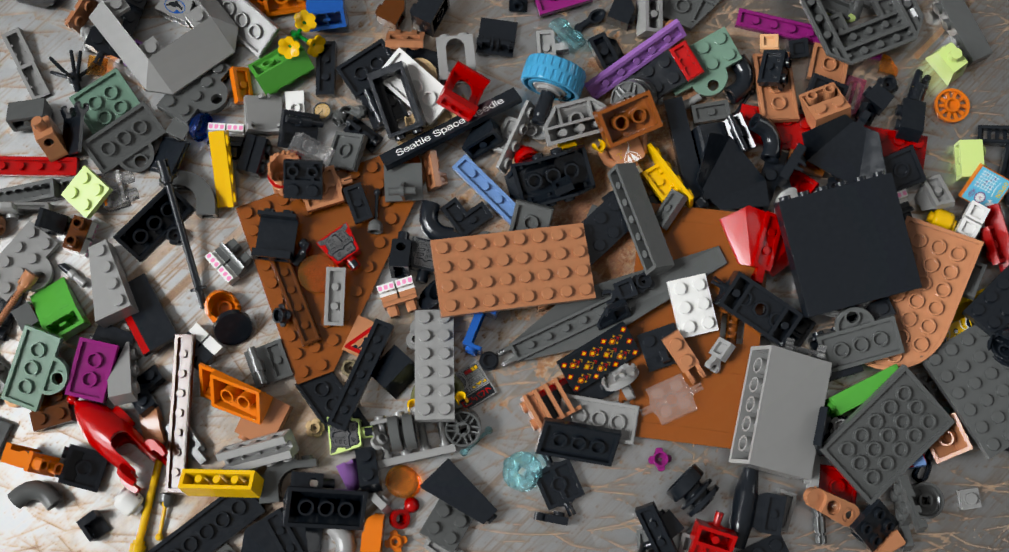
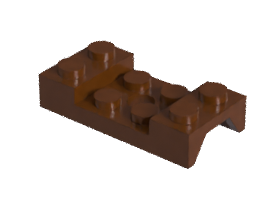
[29,351,76,432]

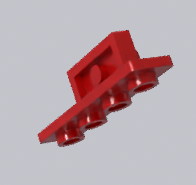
[980,203,1009,272]

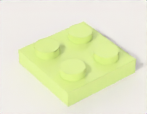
[61,165,113,219]

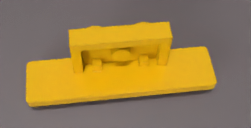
[641,143,694,208]

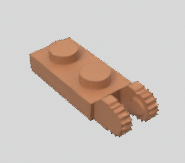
[661,329,706,385]

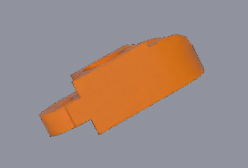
[360,513,385,552]

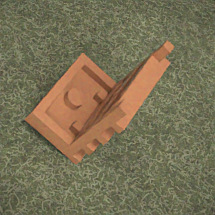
[520,374,582,433]

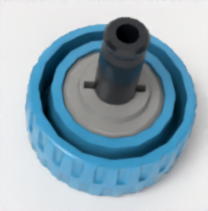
[521,53,586,126]

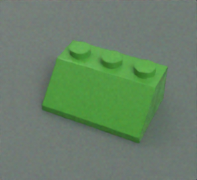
[248,40,315,95]

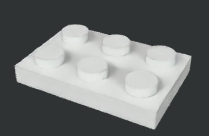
[666,273,719,338]

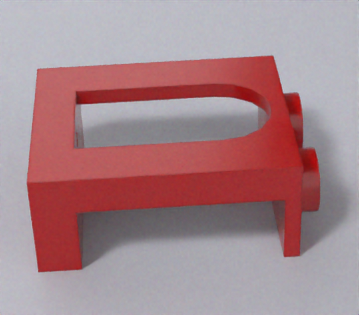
[436,61,491,122]

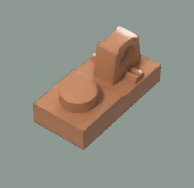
[421,150,448,192]

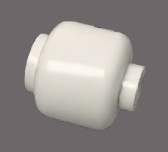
[113,487,144,516]

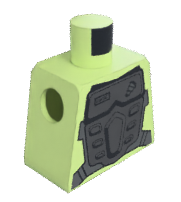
[327,417,373,456]

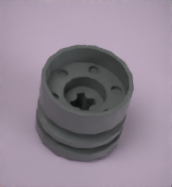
[610,77,657,105]

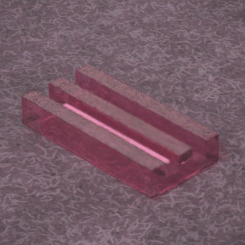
[845,75,867,116]

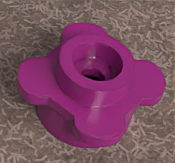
[648,448,672,471]

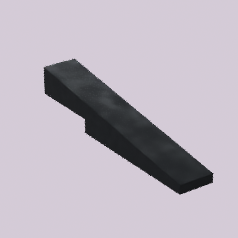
[663,96,709,208]

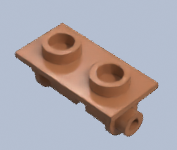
[64,0,99,33]

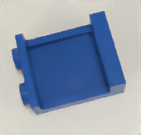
[462,311,499,357]

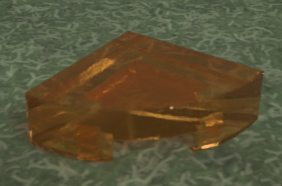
[877,54,898,78]

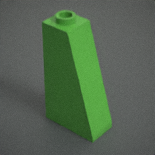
[824,364,898,418]

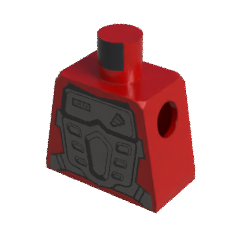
[316,222,362,272]

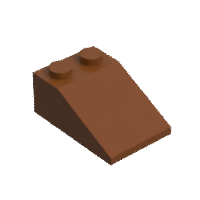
[592,90,663,148]

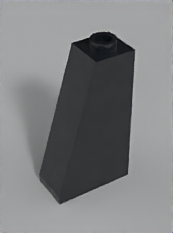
[420,458,498,524]

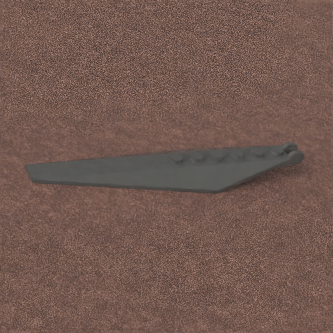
[496,246,727,367]

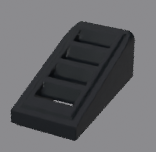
[977,125,1009,147]

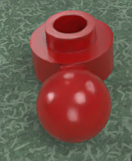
[389,497,420,529]

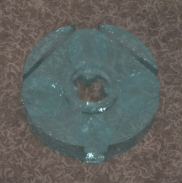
[503,451,542,492]

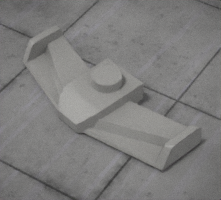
[0,202,54,219]

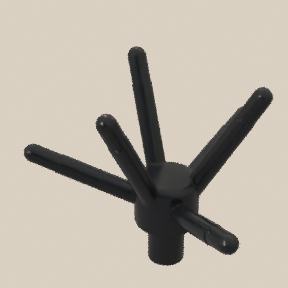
[49,50,98,92]

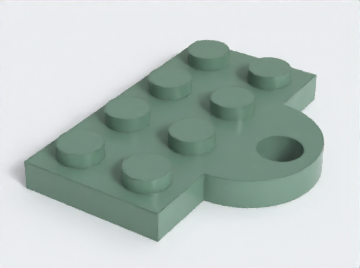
[672,26,743,97]
[0,324,70,412]

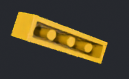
[178,469,264,498]

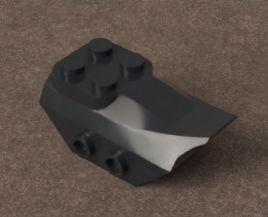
[504,144,596,207]

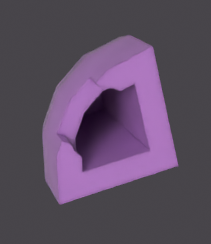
[336,458,360,490]

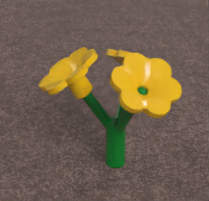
[278,10,326,59]

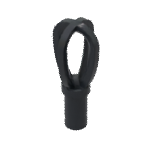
[912,449,933,483]

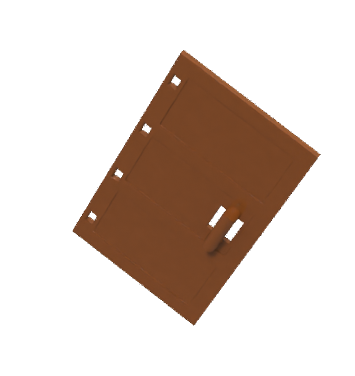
[618,203,767,449]

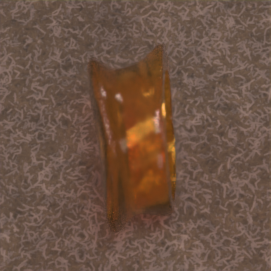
[385,465,421,499]

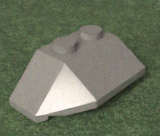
[543,96,607,147]

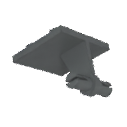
[384,163,423,203]

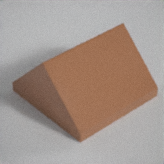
[929,412,974,464]

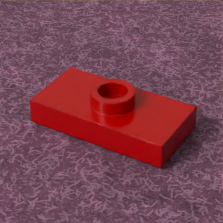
[669,40,705,83]

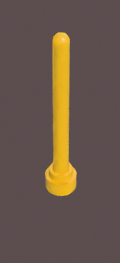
[129,459,163,552]

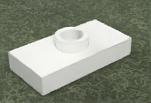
[285,90,305,112]

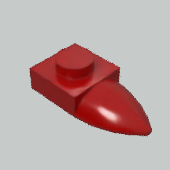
[790,170,819,193]

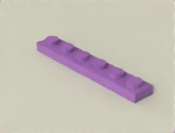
[584,19,687,100]

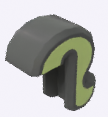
[820,0,864,23]

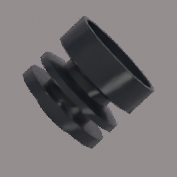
[666,464,719,517]

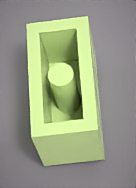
[954,139,987,181]

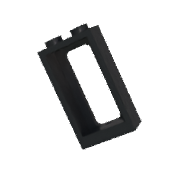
[366,61,428,142]

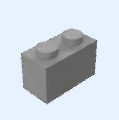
[636,0,663,38]

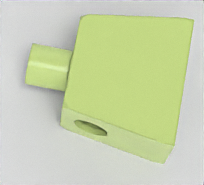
[925,42,968,86]

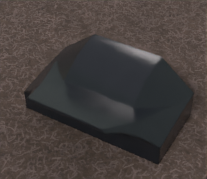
[587,31,624,71]

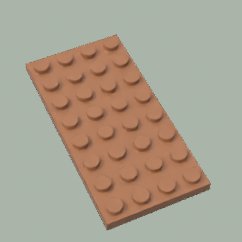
[430,223,596,318]

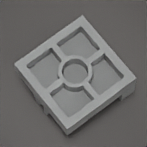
[243,93,283,135]

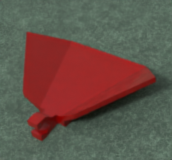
[719,205,789,284]

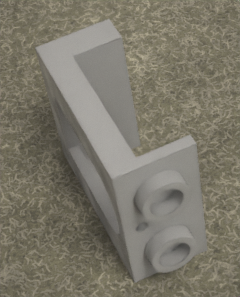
[435,32,477,86]

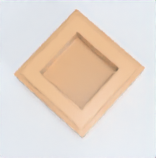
[759,34,779,53]

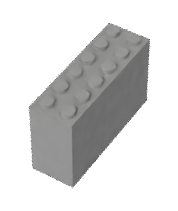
[728,345,832,480]

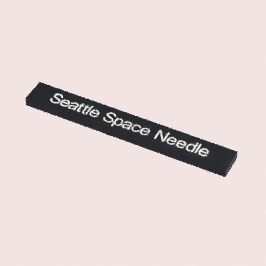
[379,87,522,171]

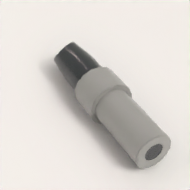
[683,94,702,110]
[58,263,88,288]

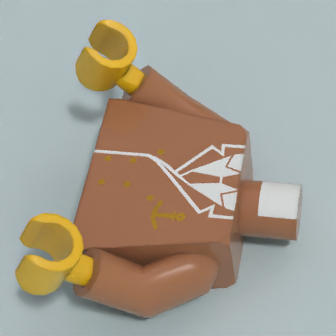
[592,133,648,175]

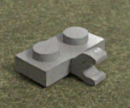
[536,29,569,56]

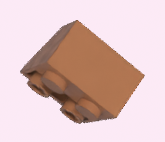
[799,82,851,129]

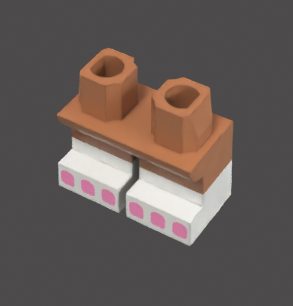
[376,275,418,319]

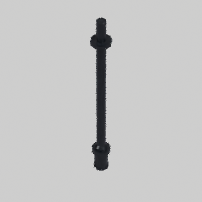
[155,159,207,309]

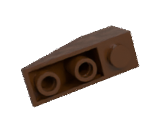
[375,0,406,30]

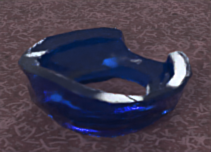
[189,112,213,142]

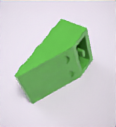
[30,277,92,342]

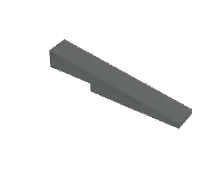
[0,176,75,202]

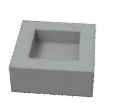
[956,487,982,510]

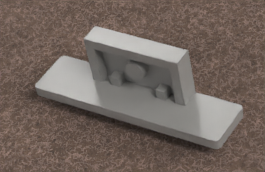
[492,100,536,174]

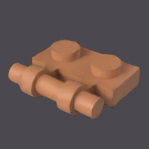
[385,29,425,50]

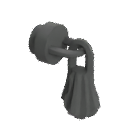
[331,105,368,126]

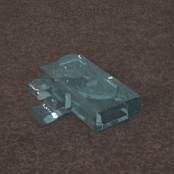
[549,17,587,49]

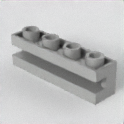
[215,428,300,470]

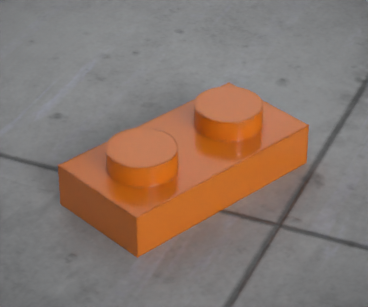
[229,66,253,105]

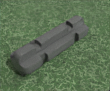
[813,509,827,544]

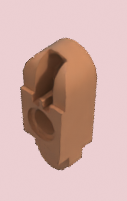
[803,486,860,527]

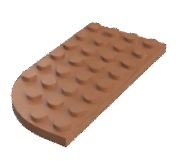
[863,216,984,370]

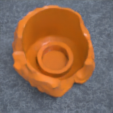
[204,290,241,323]

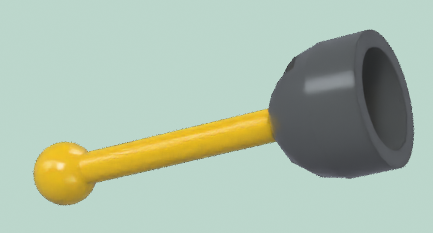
[155,492,175,541]

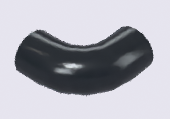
[724,54,754,104]
[748,113,782,163]
[419,200,454,240]

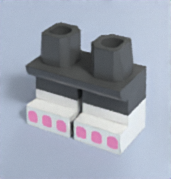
[204,238,253,286]

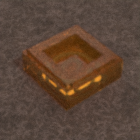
[86,55,108,77]

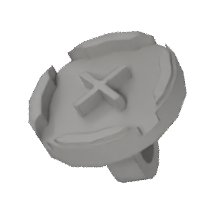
[601,363,639,401]

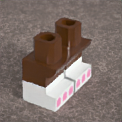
[62,215,100,258]

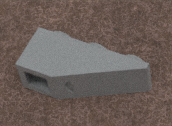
[107,342,140,406]

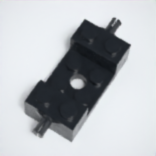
[84,0,148,66]
[711,271,804,347]

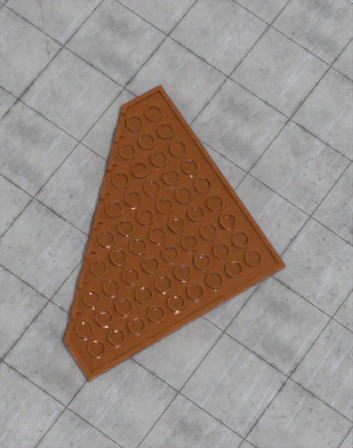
[236,156,426,385]

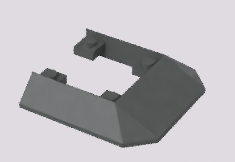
[799,0,924,66]

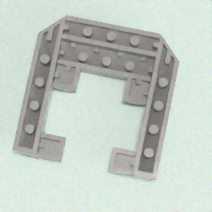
[89,0,239,95]

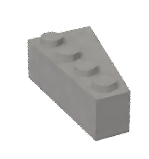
[88,239,139,328]

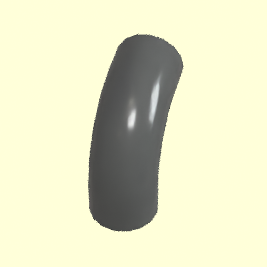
[7,480,64,511]

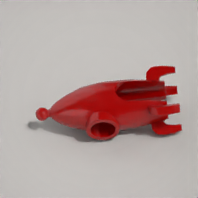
[67,395,169,494]

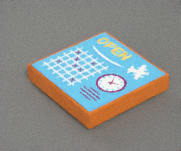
[958,163,1009,207]

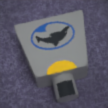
[155,0,197,28]

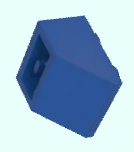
[306,0,349,32]

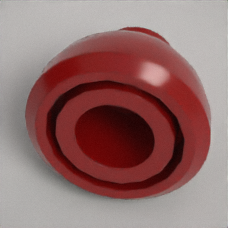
[514,145,538,163]

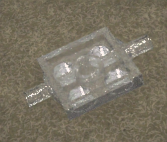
[639,373,704,426]

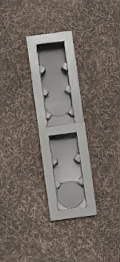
[1,27,51,99]

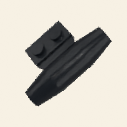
[729,467,787,549]

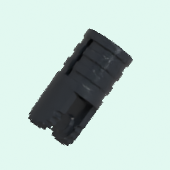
[906,69,931,102]

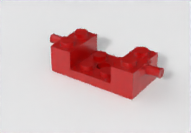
[688,511,738,552]

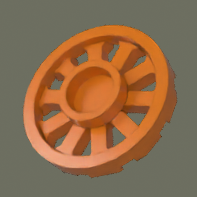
[933,88,970,123]

